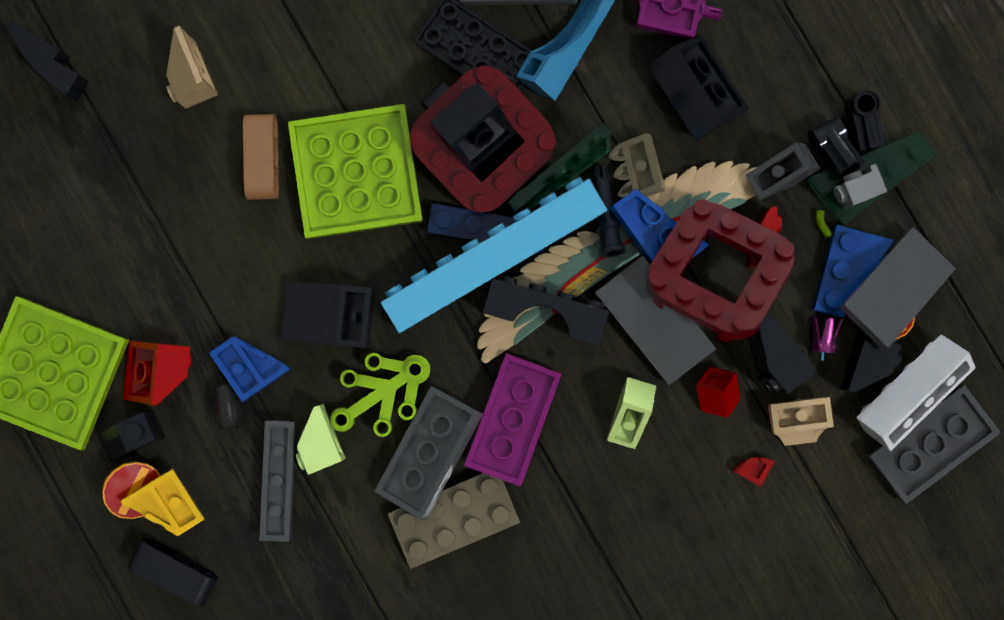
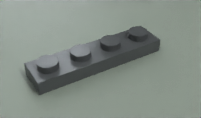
[259,420,297,542]

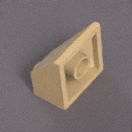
[166,26,218,108]

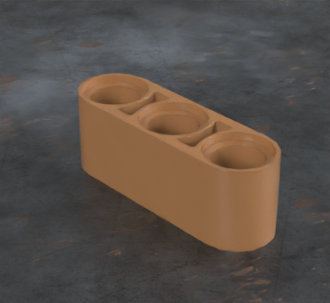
[243,114,279,200]

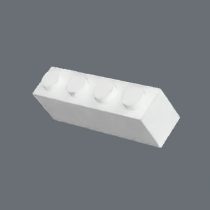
[856,334,976,451]

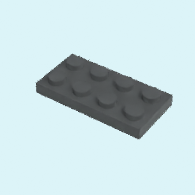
[866,385,1001,504]
[374,386,483,521]

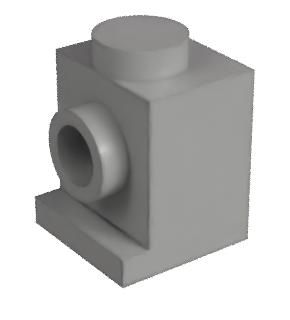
[834,164,887,209]

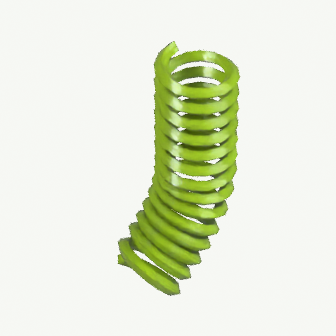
[815,210,833,237]

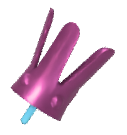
[811,316,843,361]

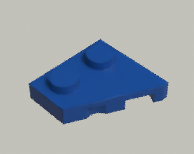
[209,336,291,402]

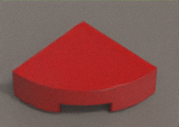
[733,457,775,487]

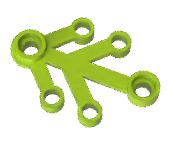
[330,353,430,437]

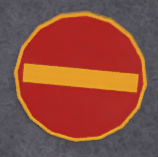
[102,461,160,519]

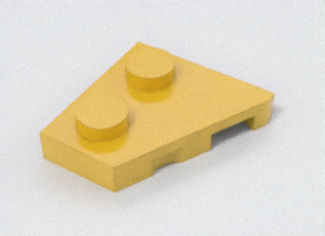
[121,468,204,536]

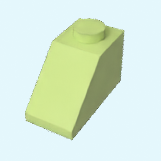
[607,377,656,449]
[296,404,346,475]

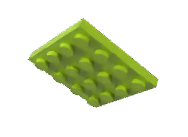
[288,104,423,239]
[0,296,129,451]

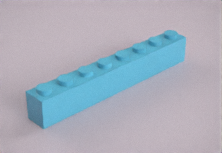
[381,177,608,333]

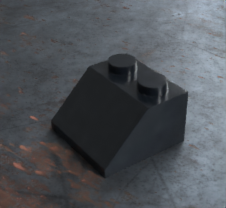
[430,81,516,171]

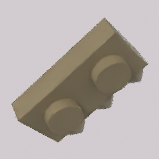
[608,133,666,198]

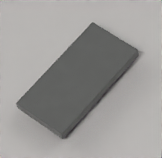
[839,227,956,350]
[595,255,716,385]

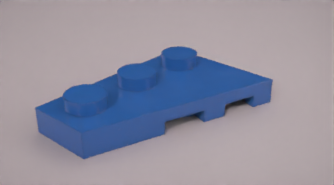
[610,189,709,265]
[811,225,894,318]

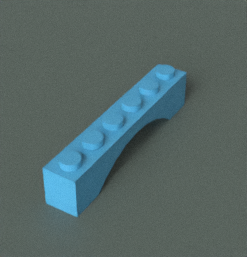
[516,0,615,101]

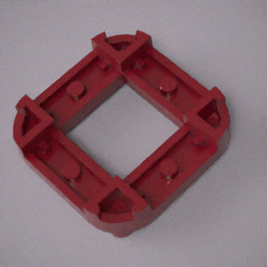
[410,65,556,213]
[647,199,795,342]

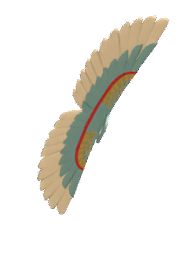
[477,161,757,363]

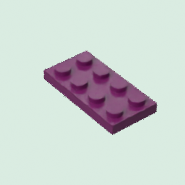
[464,353,561,487]

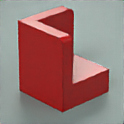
[696,367,740,418]

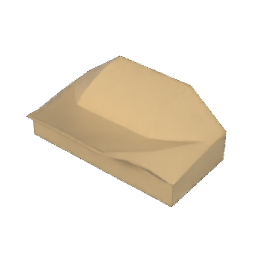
[768,397,834,446]

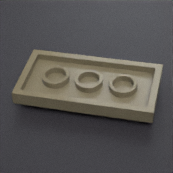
[388,473,520,569]

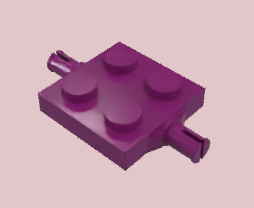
[633,0,722,40]

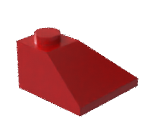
[123,341,191,405]

